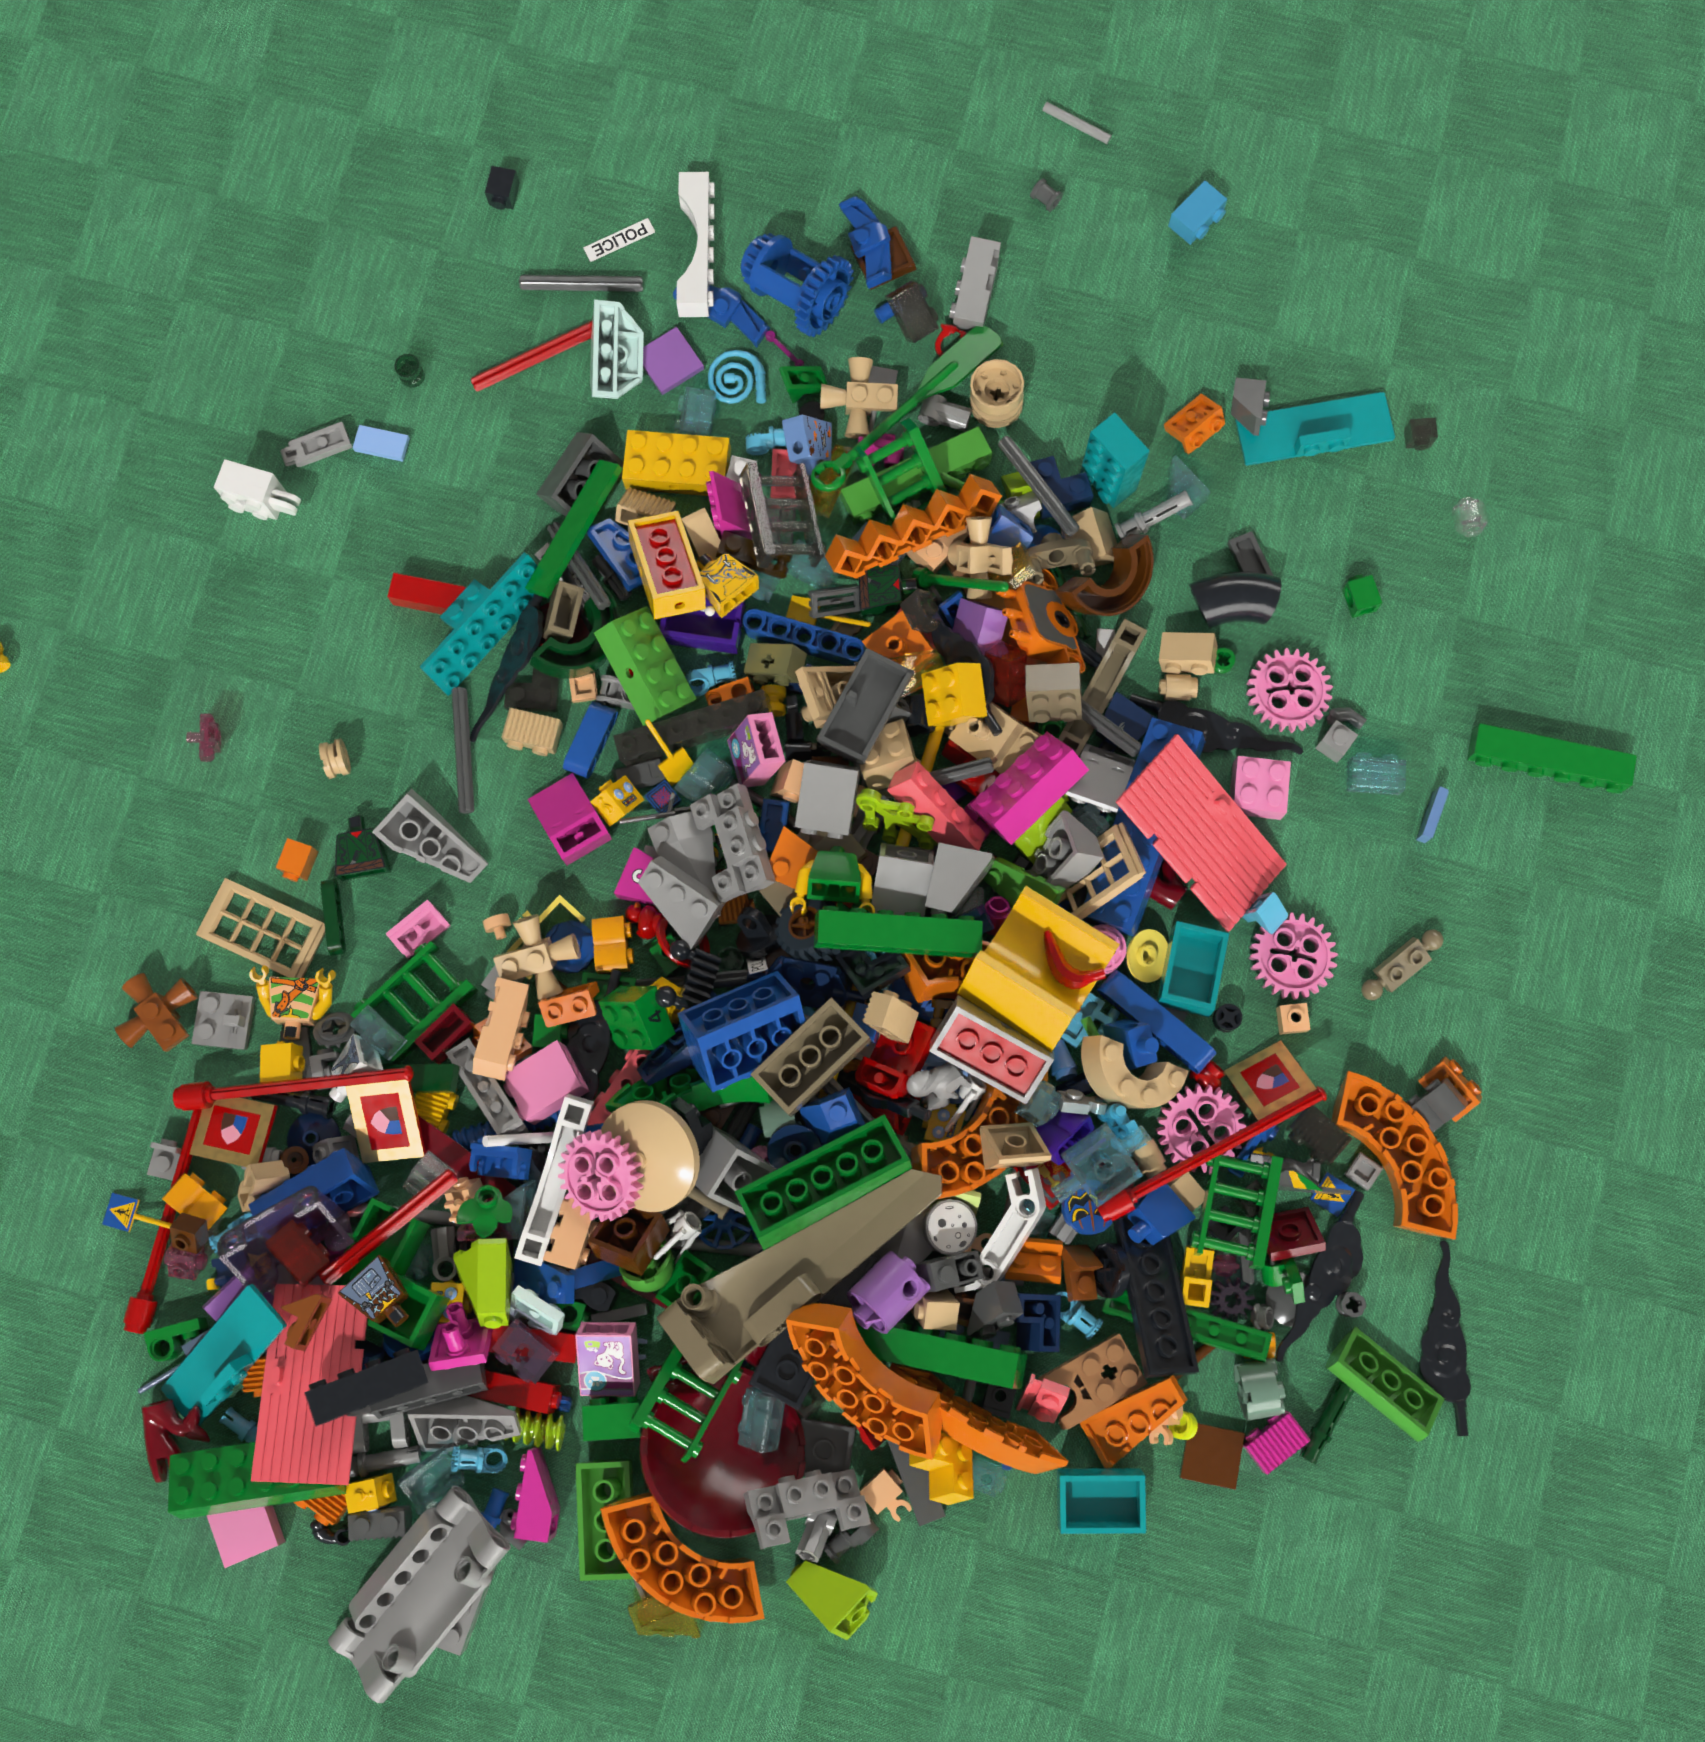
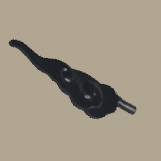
[470,594,544,743]
[911,594,1003,736]
[1129,693,1303,755]
[567,970,622,1101]
[1275,1190,1365,1362]
[1419,1241,1471,1436]

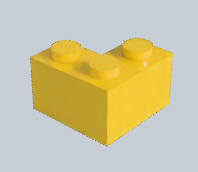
[909,1432,974,1505]

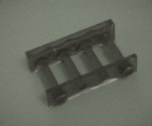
[739,462,826,568]

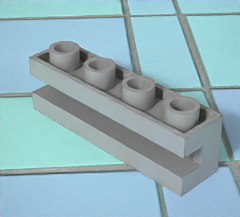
[446,1038,529,1135]

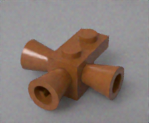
[114,973,198,1052]

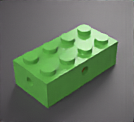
[594,606,697,726]

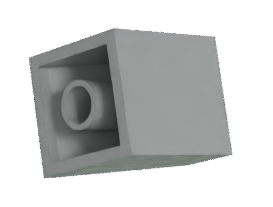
[795,760,861,839]
[871,843,934,917]
[925,843,995,917]
[695,1125,776,1215]

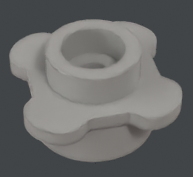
[1251,1303,1274,1331]

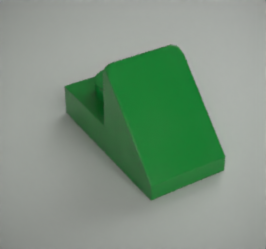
[779,366,828,403]

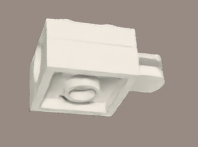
[214,459,301,520]

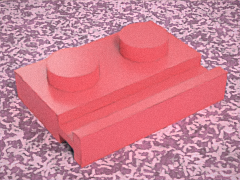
[1016,1374,1070,1424]

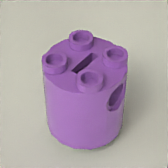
[847,1251,931,1334]

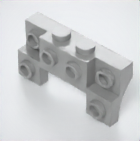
[690,783,776,903]
[744,1469,871,1550]

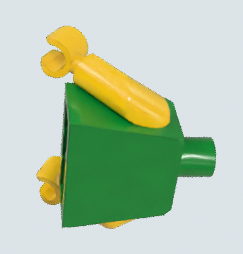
[790,846,875,916]

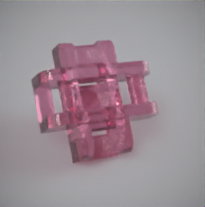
[186,714,221,762]

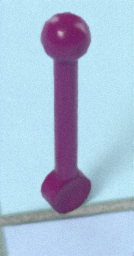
[765,330,804,366]

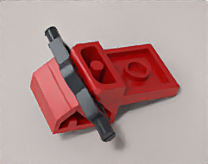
[837,1020,937,1136]

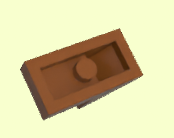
[1062,1244,1103,1302]
[281,1294,332,1351]

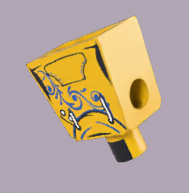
[696,553,759,618]

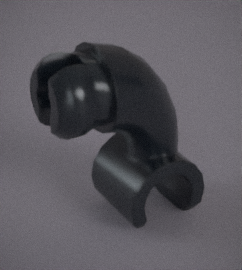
[310,1520,350,1546]

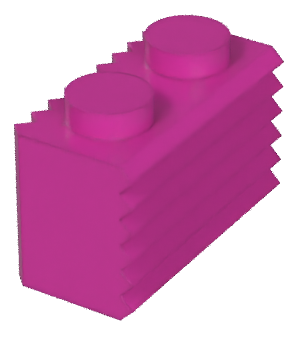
[1243,1411,1311,1474]

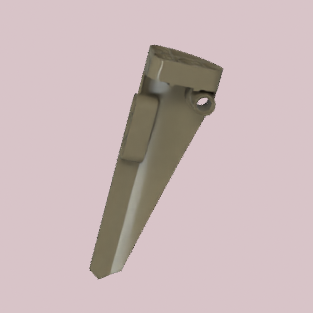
[657,1169,942,1384]

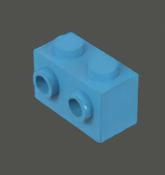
[1168,181,1227,245]

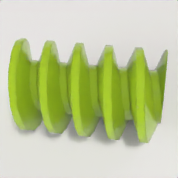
[504,1407,566,1452]

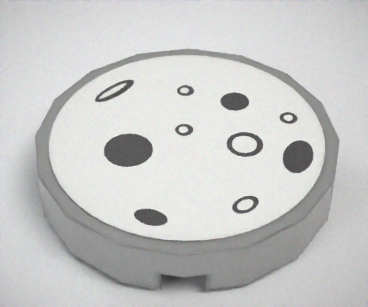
[922,1199,977,1255]

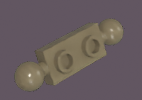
[1361,929,1444,1000]

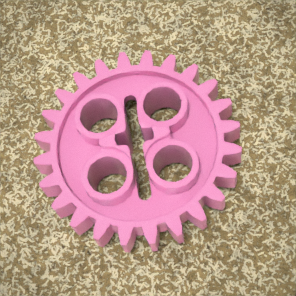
[1246,648,1333,733]
[1249,912,1338,1000]
[1156,1083,1246,1173]
[558,1129,644,1222]

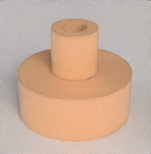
[483,913,511,940]

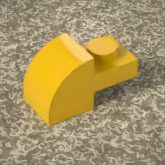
[1180,1245,1214,1308]

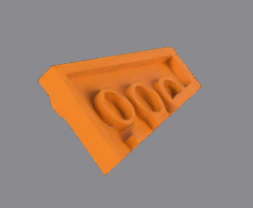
[769,826,873,908]
[1080,1375,1188,1468]

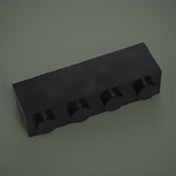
[304,1347,428,1427]

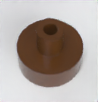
[279,1146,309,1174]

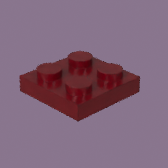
[1267,1207,1326,1261]

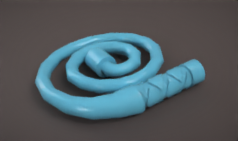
[708,350,766,404]

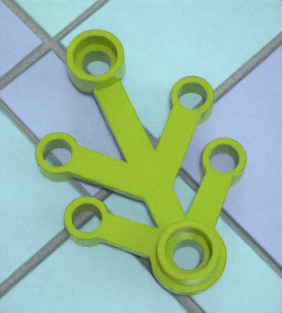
[856,789,938,850]

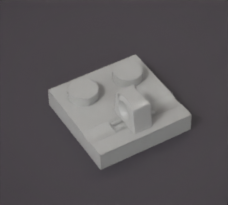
[191,991,256,1050]

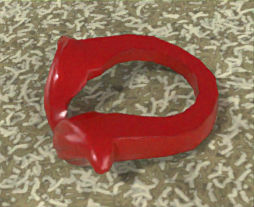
[935,324,967,357]

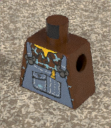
[338,1255,409,1327]

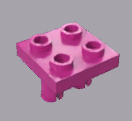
[428,1302,493,1371]

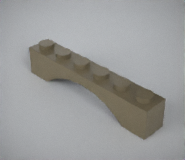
[1058,618,1148,757]

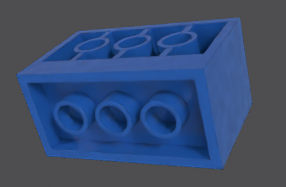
[678,971,806,1092]

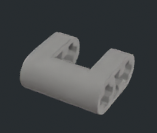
[348,1406,411,1454]

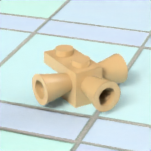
[820,357,898,439]
[948,516,1013,599]
[493,914,581,999]

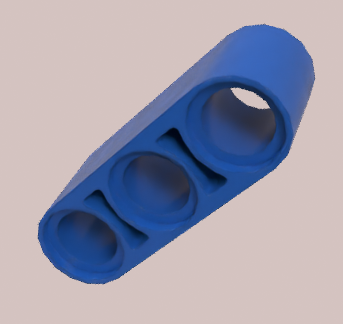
[563,701,618,779]

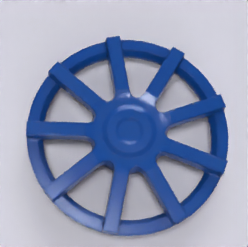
[698,1208,753,1250]

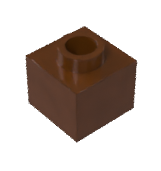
[170,1213,209,1254]

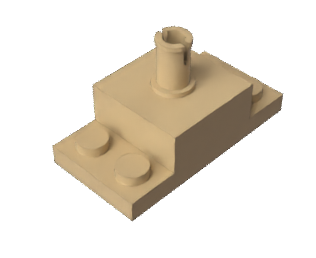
[795,666,856,728]
[944,702,1040,774]

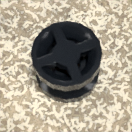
[1212,1004,1242,1033]

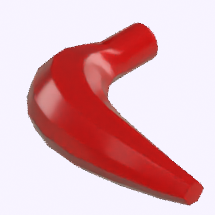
[1044,930,1106,989]

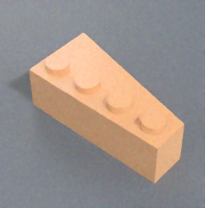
[543,1158,599,1270]

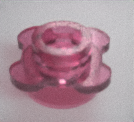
[1212,1255,1240,1277]

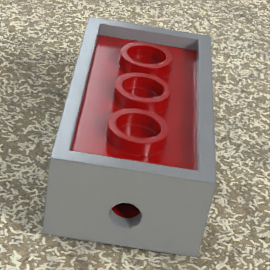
[929,995,1054,1104]

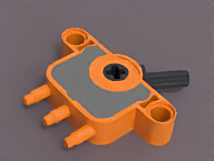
[995,568,1103,674]

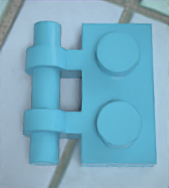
[1061,993,1120,1048]
[1096,1103,1147,1153]

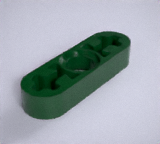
[321,879,346,956]

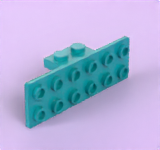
[1235,392,1395,466]
[420,553,537,696]
[161,1284,287,1426]

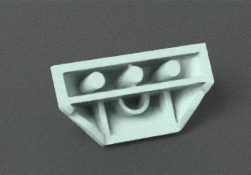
[590,300,644,399]

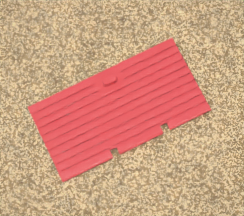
[1115,734,1287,932]
[251,1284,368,1485]

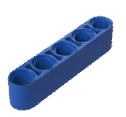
[743,609,866,666]
[1097,970,1217,1074]

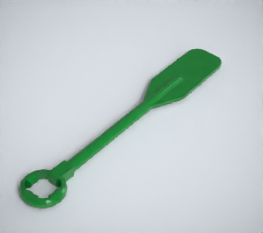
[810,326,1001,492]

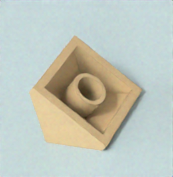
[1060,507,1117,571]
[980,1122,1052,1169]

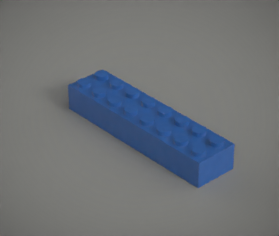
[1083,717,1205,937]

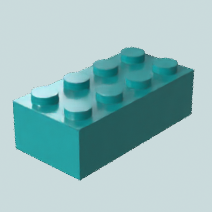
[1080,412,1150,509]

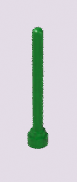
[912,567,1009,592]

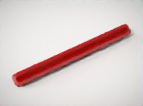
[470,321,592,391]
[319,1169,458,1285]

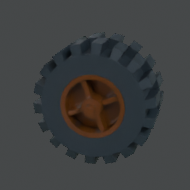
[775,895,841,964]

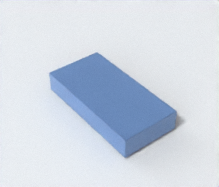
[1416,786,1449,843]

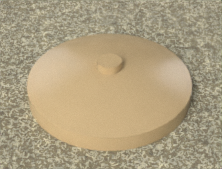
[601,1100,700,1212]

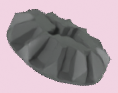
[313,1012,357,1049]

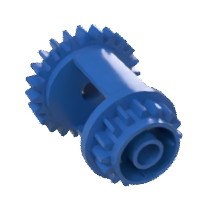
[741,233,854,337]

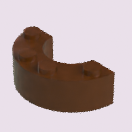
[1055,534,1154,616]

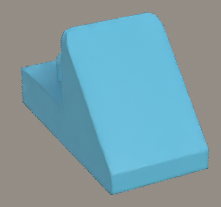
[1242,892,1288,934]

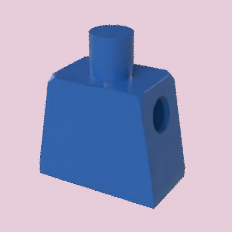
[987,504,1036,567]
[1102,1019,1159,1071]
[1127,1184,1196,1245]

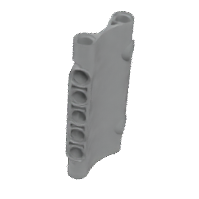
[328,1486,511,1704]

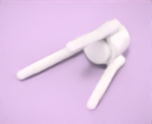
[923,1074,987,1132]
[654,1210,702,1266]

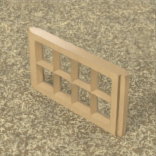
[1057,822,1146,920]
[196,878,325,978]

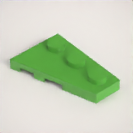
[983,857,1066,907]

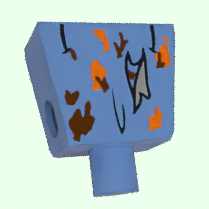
[782,415,832,479]

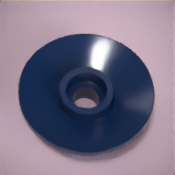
[287,1113,341,1166]
[767,1124,822,1170]

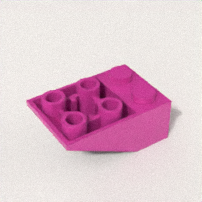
[706,471,754,540]
[527,773,612,866]
[511,1446,560,1543]

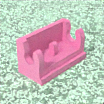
[386,900,451,960]

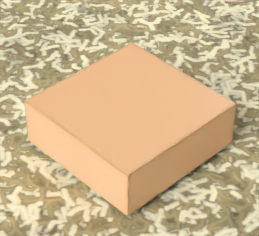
[569,672,598,703]

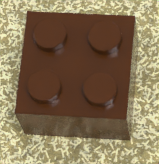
[587,1208,670,1276]

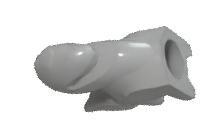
[906,1062,971,1111]

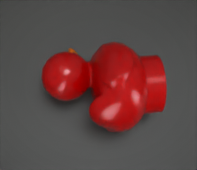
[625,902,668,939]
[1189,1060,1225,1093]

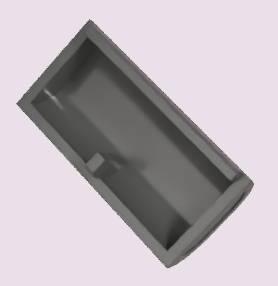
[817,648,914,765]

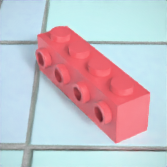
[887,761,985,851]
[587,1049,651,1126]

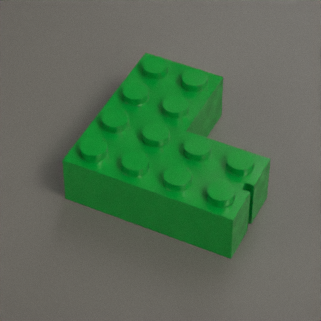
[332,1198,450,1350]

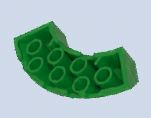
[605,1065,773,1113]

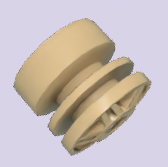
[970,359,1024,428]

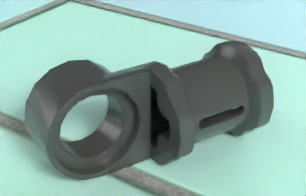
[824,1518,879,1565]

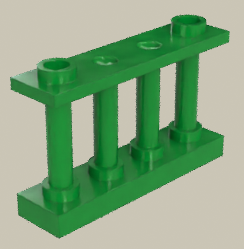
[855,418,947,526]
[351,941,478,1064]
[1190,1155,1283,1270]
[627,1344,744,1463]

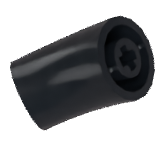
[1189,572,1281,629]

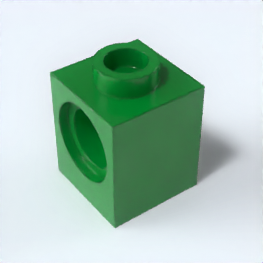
[1342,574,1382,618]
[555,1300,592,1332]

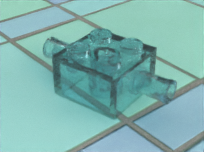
[1050,1123,1152,1208]

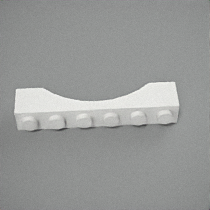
[677,172,715,317]
[514,1094,594,1266]

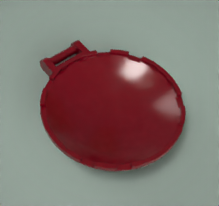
[640,1355,806,1538]

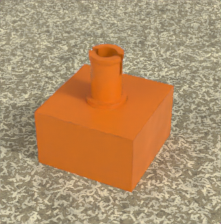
[862,609,938,672]

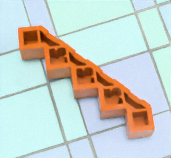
[825,474,1002,578]

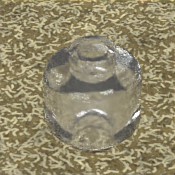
[1451,497,1489,537]

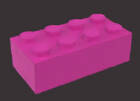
[970,732,1089,845]

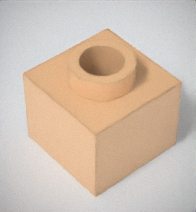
[1276,1003,1310,1035]

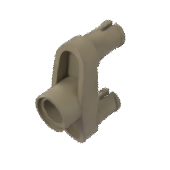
[1020,533,1095,584]

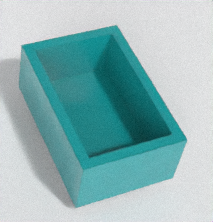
[1157,921,1229,1017]
[1057,1468,1146,1534]

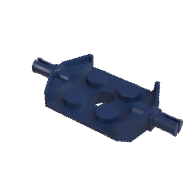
[746,956,865,1008]

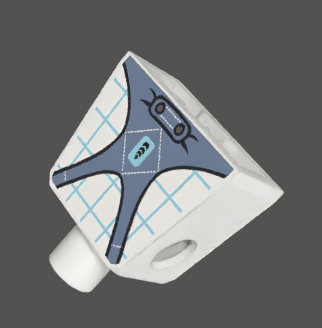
[329,1033,383,1103]

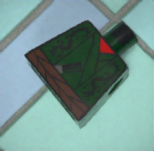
[859,565,918,618]
[335,816,391,881]

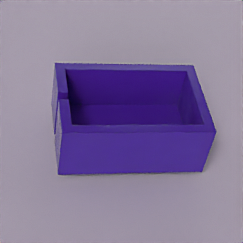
[659,596,746,654]

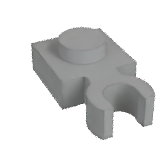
[1055,1089,1107,1115]

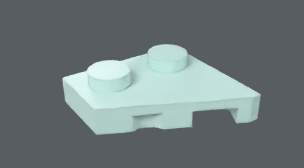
[509,1285,565,1335]

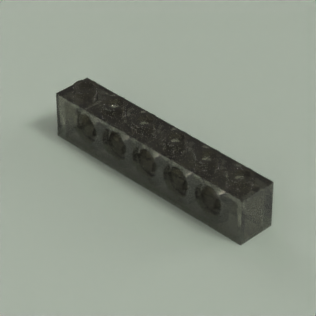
[613,689,776,766]

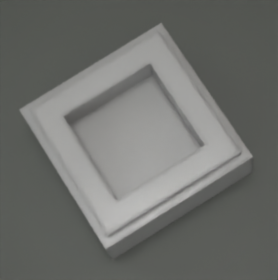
[1344,1152,1383,1191]

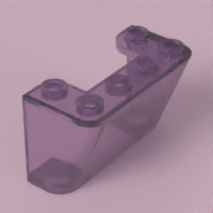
[217,1186,354,1294]

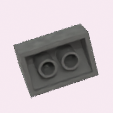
[536,432,624,516]

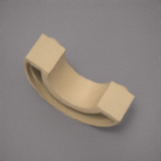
[1081,1035,1188,1109]

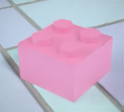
[1230,756,1291,820]

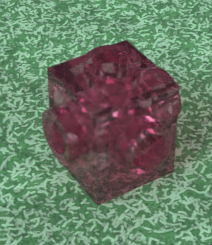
[164,1242,208,1281]

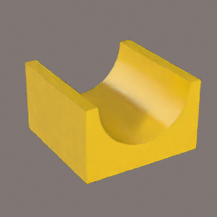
[958,886,1120,1053]

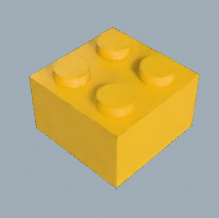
[921,663,987,726]

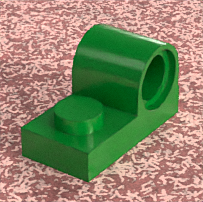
[1261,1252,1305,1304]
[144,1317,208,1362]

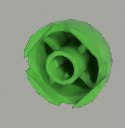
[619,1240,674,1293]

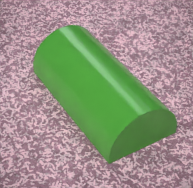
[1326,1326,1444,1442]
[576,1459,634,1581]

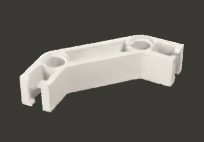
[954,1168,1046,1293]

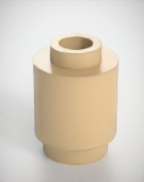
[1159,674,1198,701]
[1130,1136,1167,1178]

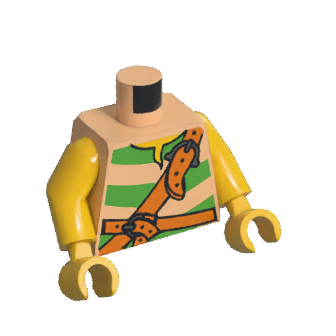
[250,965,336,1040]

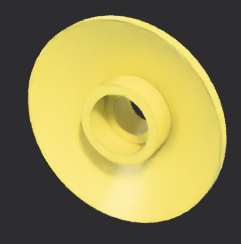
[1126,929,1168,983]

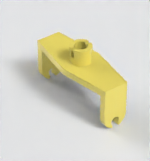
[507,895,586,980]

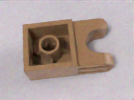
[1037,1333,1148,1430]

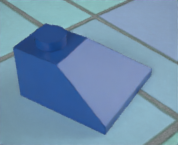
[799,1087,865,1146]

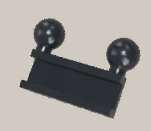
[655,939,722,1010]

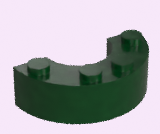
[530,584,620,679]

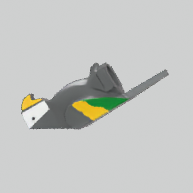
[1250,1147,1351,1195]

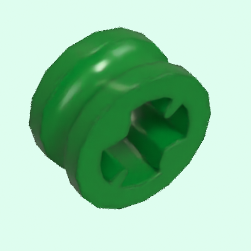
[1215,648,1236,674]

